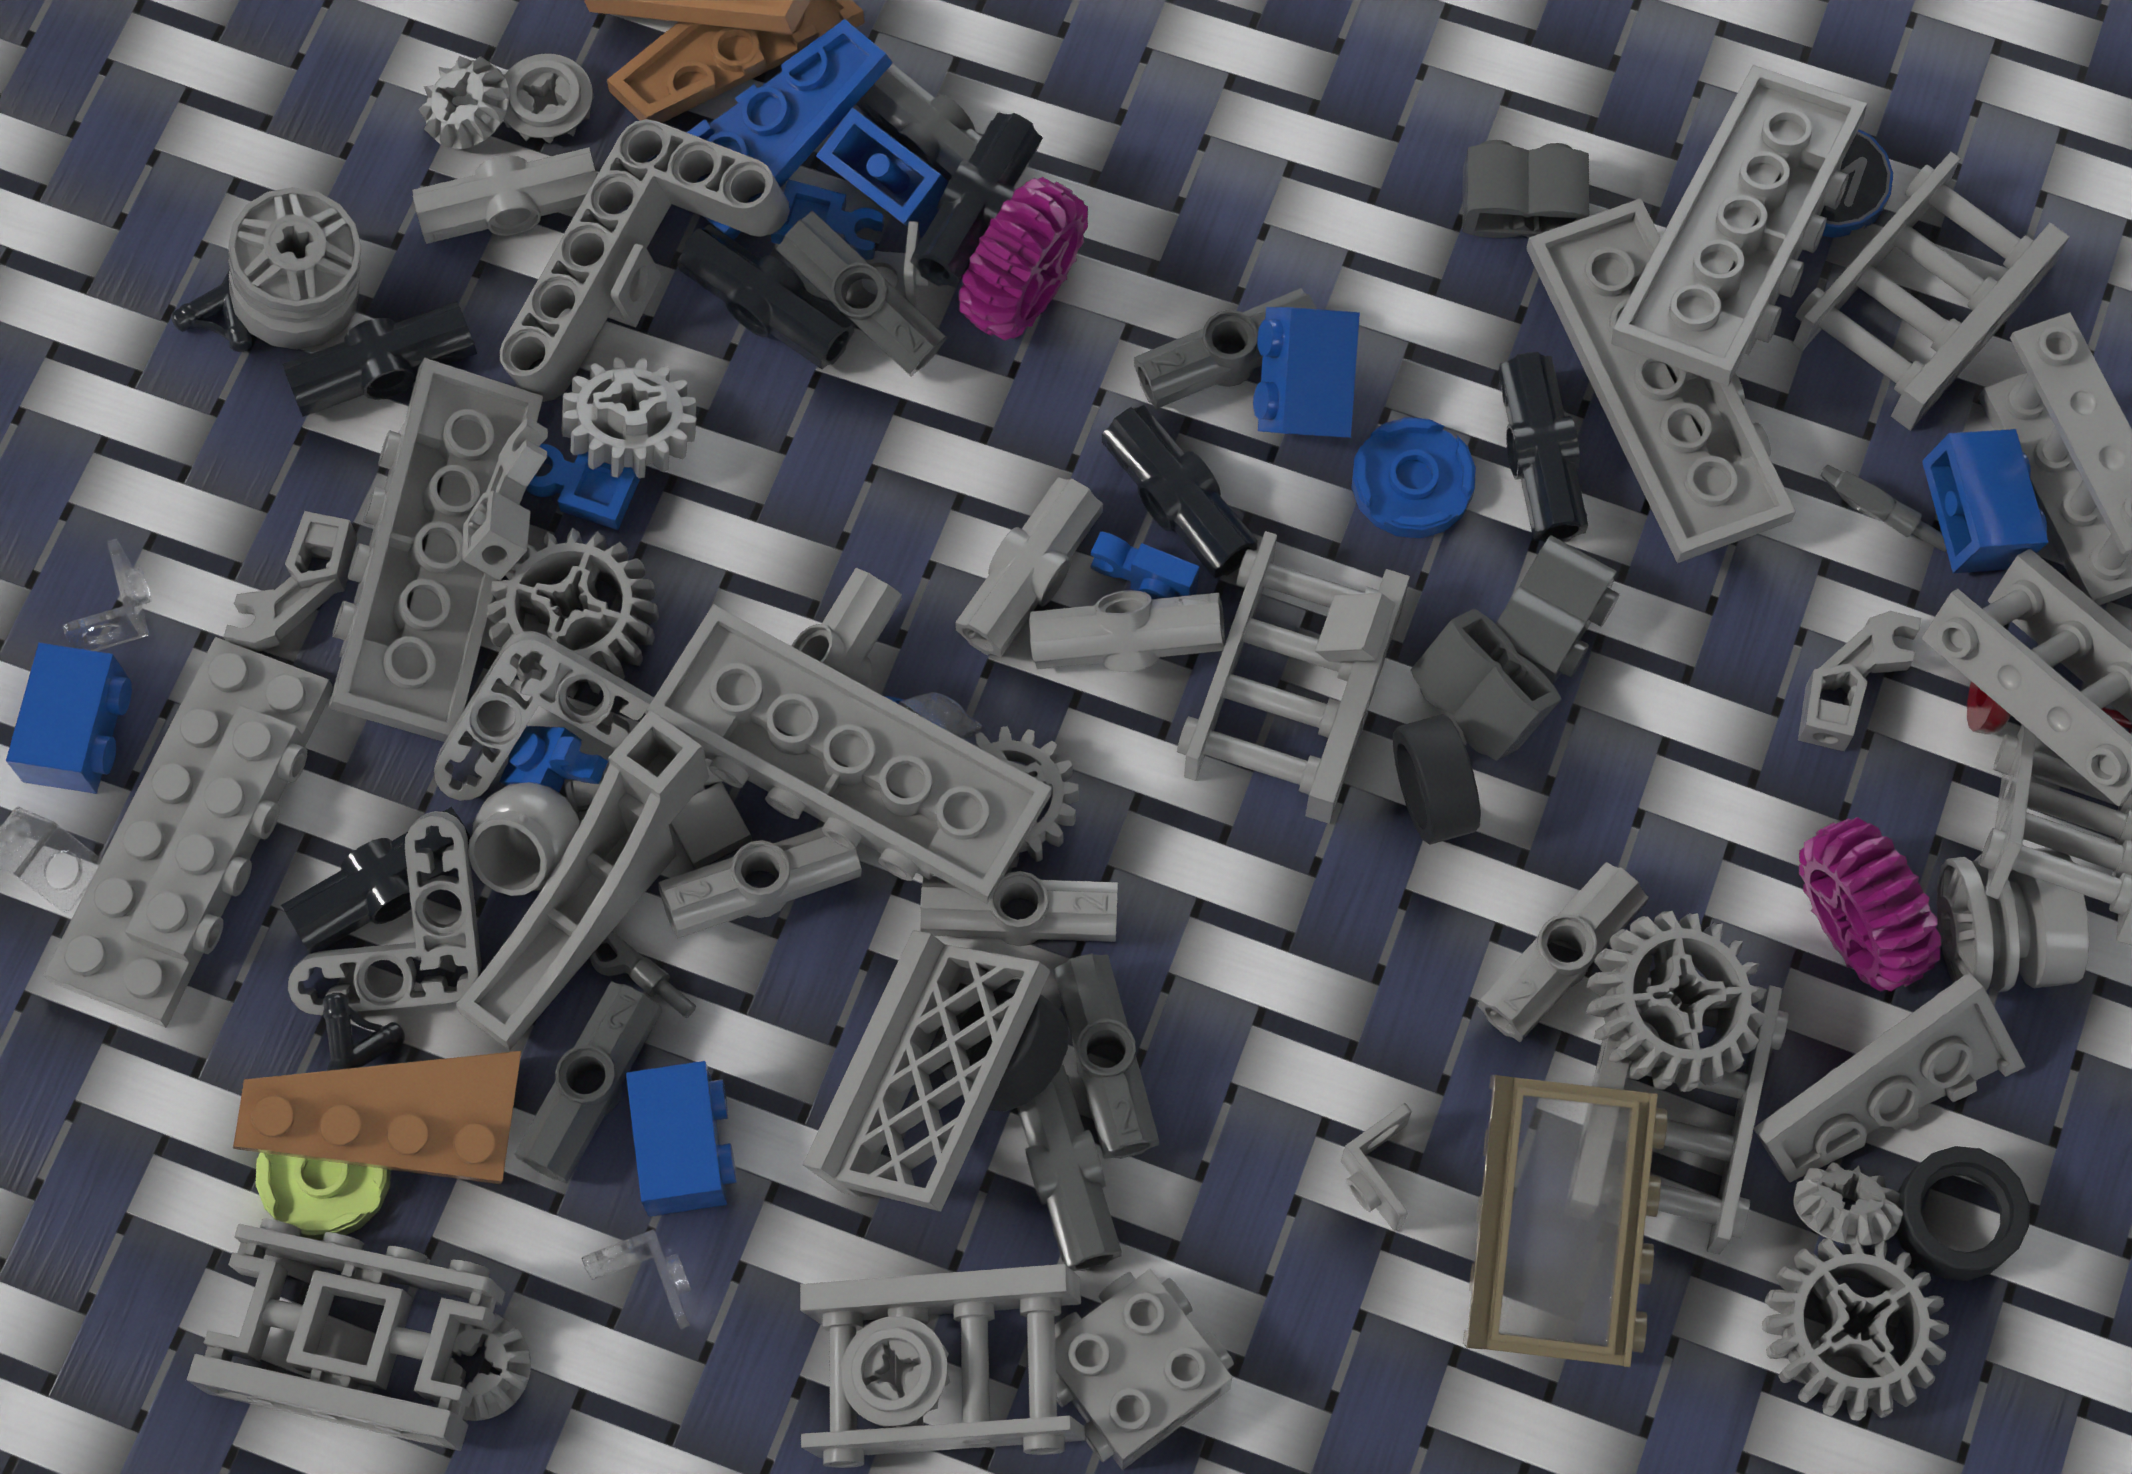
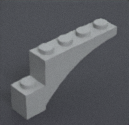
[456,710,709,1050]

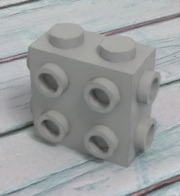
[1055,1269,1234,1470]

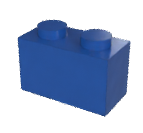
[816,107,949,238]
[1253,307,1360,438]
[1922,429,2048,573]
[6,643,132,794]
[626,1061,737,1217]

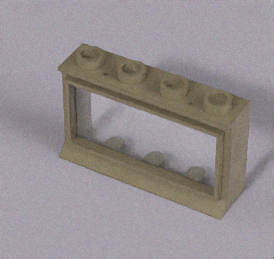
[1463,1075,1668,1367]

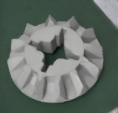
[503,54,594,144]
[418,56,510,149]
[1793,1162,1903,1245]
[434,1313,531,1421]
[841,1316,950,1428]

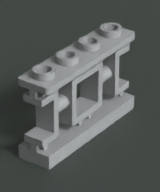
[187,1219,505,1451]

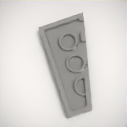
[1753,972,2025,1182]

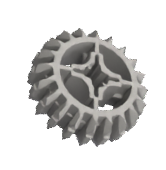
[486,528,659,698]
[1586,911,1767,1092]
[1762,1235,1949,1421]

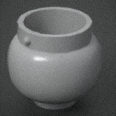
[468,782,580,896]

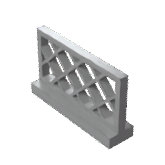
[802,930,1051,1212]

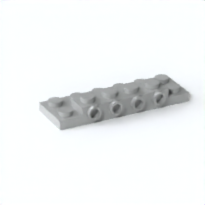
[1611,65,1867,386]
[1526,198,1796,563]
[329,358,543,742]
[646,604,1052,904]
[43,637,334,1028]

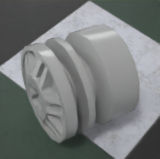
[228,187,361,350]
[1936,847,2089,992]

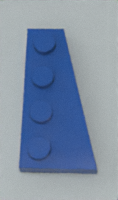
[646,19,893,240]

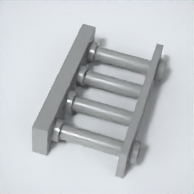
[1793,152,2070,431]
[1978,312,2132,605]
[1177,531,1410,824]
[1921,549,2132,807]
[1979,725,2132,946]
[1563,955,1789,1255]
[800,1264,1085,1468]

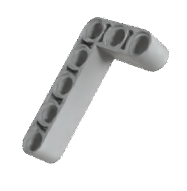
[500,119,790,402]

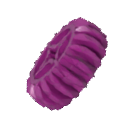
[959,177,1088,341]
[1799,817,1941,992]

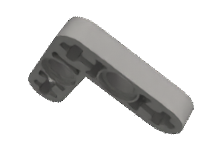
[434,631,654,801]
[288,811,482,1015]

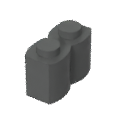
[1462,140,1589,238]
[1496,535,1620,685]
[1410,609,1562,761]

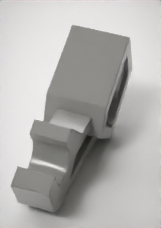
[463,417,548,580]
[223,511,358,652]
[1798,611,1922,752]

